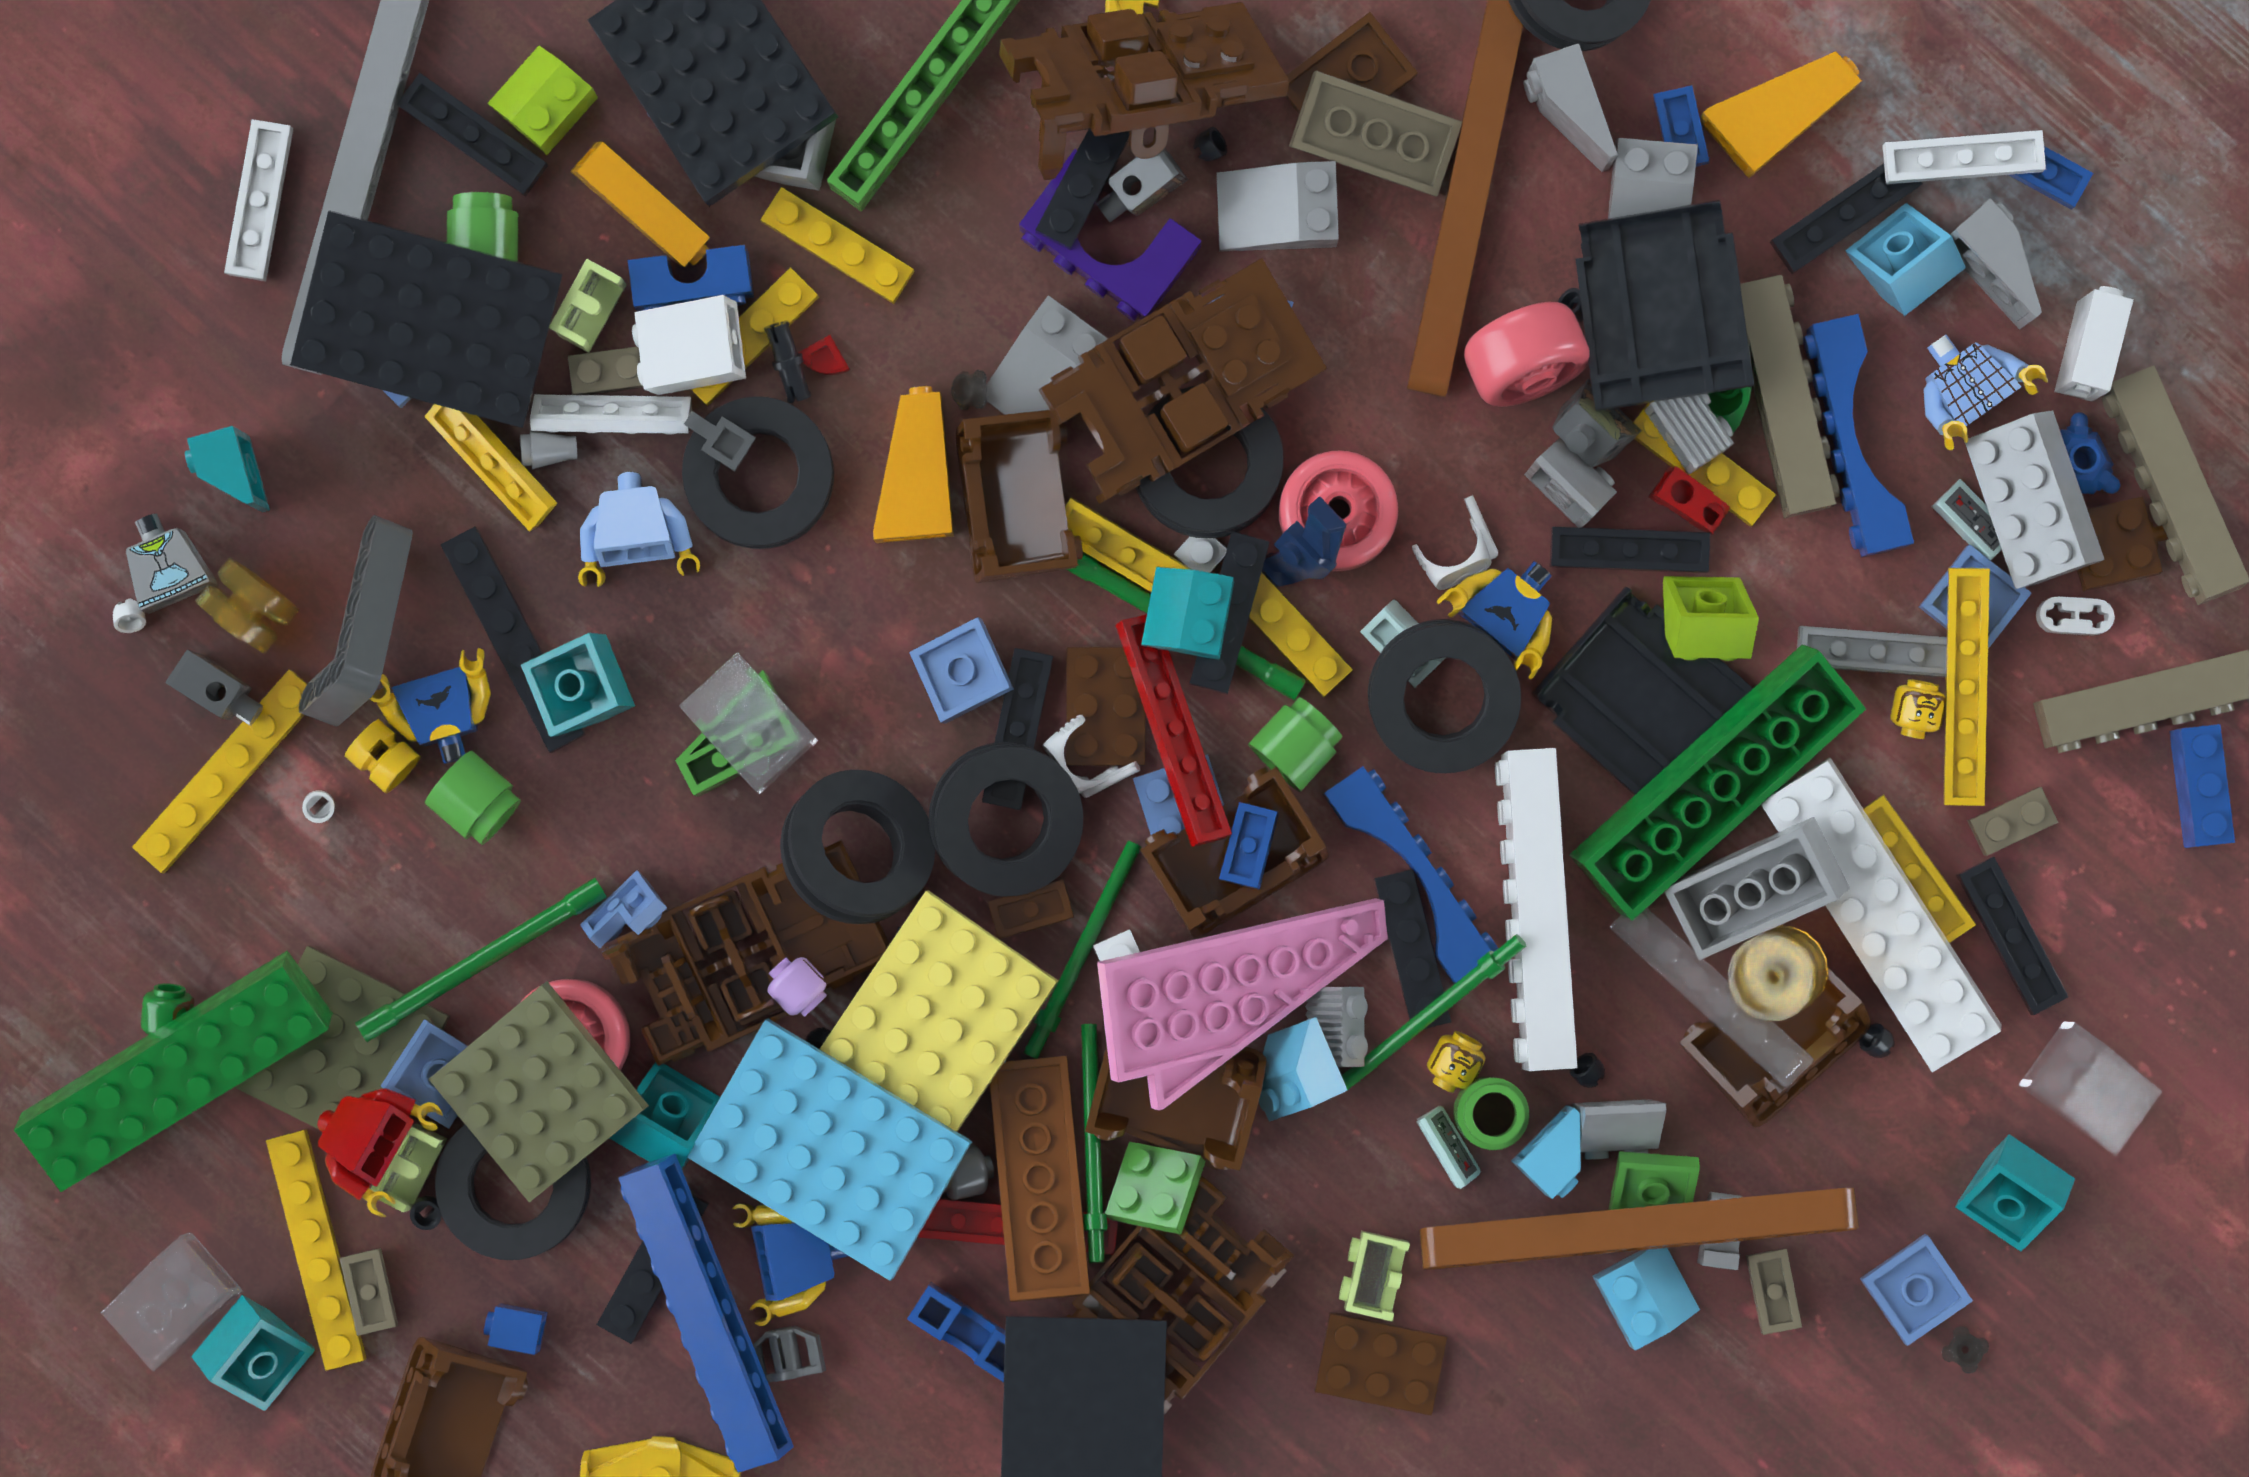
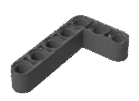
[299,515,413,727]

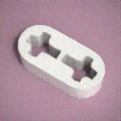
[2036,596,2115,636]

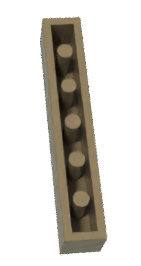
[1740,275,1839,518]
[2102,365,2249,606]
[2033,650,2249,753]

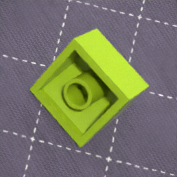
[487,45,598,155]
[1663,576,1759,661]

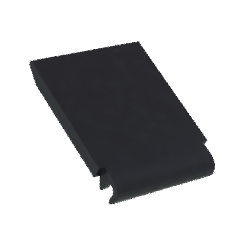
[1576,200,1754,411]
[1532,587,1753,795]
[1001,1316,1167,1477]

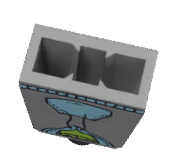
[126,514,218,614]

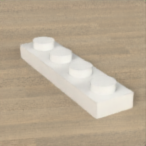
[224,119,293,281]
[1883,130,2046,184]
[530,394,692,434]

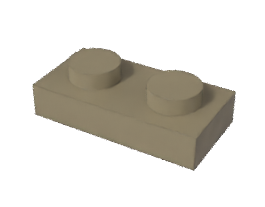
[568,347,644,395]
[1967,787,2058,856]
[340,1248,398,1336]
[1746,1248,1802,1335]

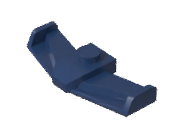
[1262,496,1347,587]

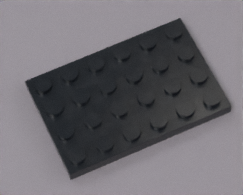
[588,0,839,207]
[290,210,563,428]

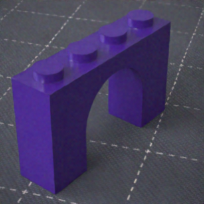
[1019,149,1202,321]

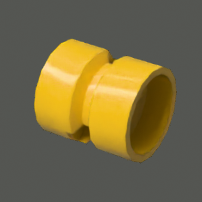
[345,719,421,794]

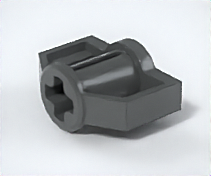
[753,1325,826,1383]

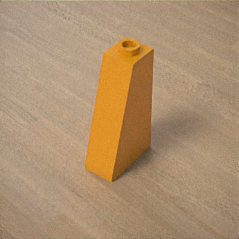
[1700,51,1862,178]
[570,142,710,267]
[873,386,954,543]

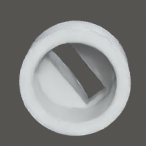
[113,599,146,633]
[302,790,335,823]

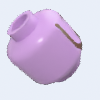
[768,957,827,1017]

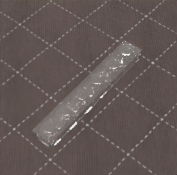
[1610,908,1814,1090]

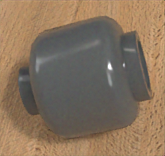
[943,1145,994,1200]

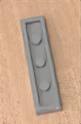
[1797,626,1947,678]

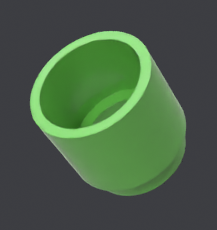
[447,192,518,261]
[1248,697,1343,792]
[425,750,521,845]
[1453,1077,1529,1150]

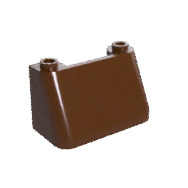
[956,410,1083,583]
[1140,767,1329,939]
[1680,938,1871,1127]
[1085,1044,1267,1171]
[371,1337,528,1477]

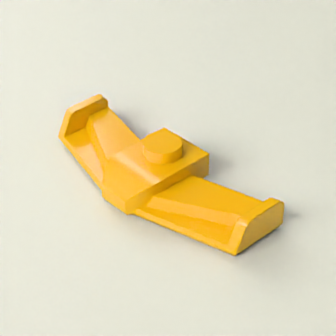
[580,1436,741,1477]

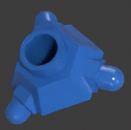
[2060,412,2121,494]

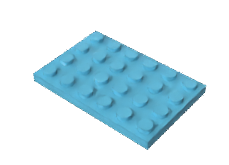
[687,1019,972,1281]

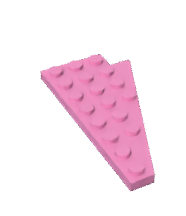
[1097,898,1388,1110]

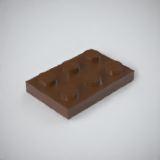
[1285,12,1418,114]
[1066,647,1145,766]
[1314,1313,1447,1416]

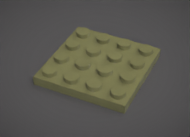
[236,946,450,1129]
[429,981,649,1203]

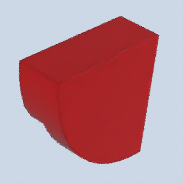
[798,335,850,375]

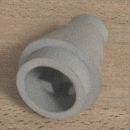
[520,430,577,469]

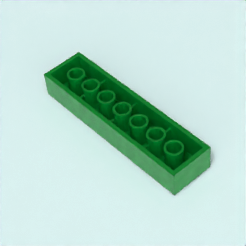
[1569,644,1866,921]
[14,950,333,1192]

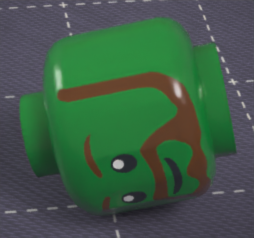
[141,983,195,1035]

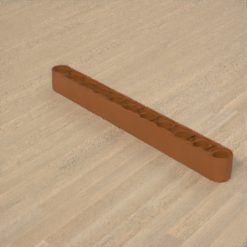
[1407,0,1523,397]
[1419,1188,1859,1270]

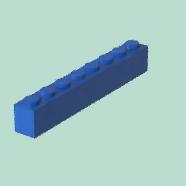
[618,1153,794,1473]

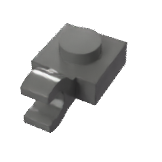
[684,411,756,471]

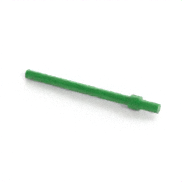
[1023,840,1142,1059]
[1341,934,1526,1090]
[1081,1024,1108,1263]

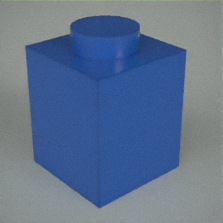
[484,1303,548,1355]

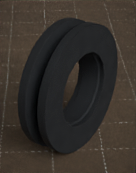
[1508,0,1651,51]
[1136,385,1284,539]
[682,396,834,549]
[1368,619,1521,774]
[929,742,1083,896]
[780,770,935,924]
[435,1125,591,1260]

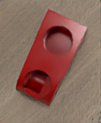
[1648,466,1730,535]

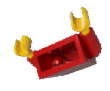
[317,1088,443,1217]

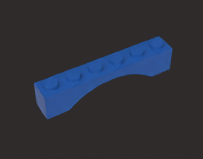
[1803,314,1914,558]
[1322,766,1498,984]

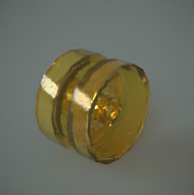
[195,557,300,654]
[1728,926,1828,1021]

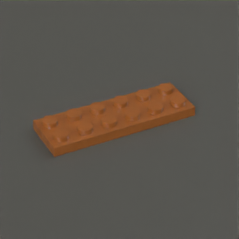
[990,1056,1090,1303]

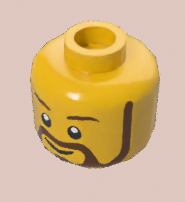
[1890,679,1946,739]
[1427,1031,1486,1093]

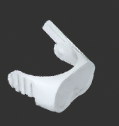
[1412,495,1498,590]
[1043,715,1140,798]

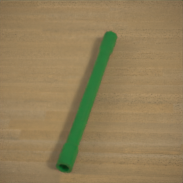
[1066,553,1306,701]
[355,878,607,1043]

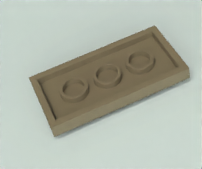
[1289,71,1462,197]

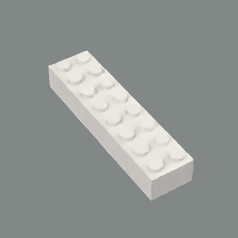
[1495,748,1577,1071]
[1761,757,2001,1072]

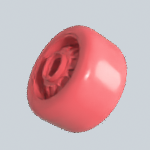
[1464,301,1590,407]
[1279,450,1398,571]
[521,979,630,1071]

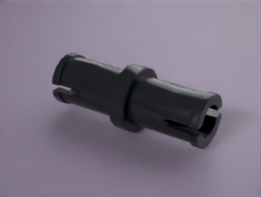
[764,320,812,403]

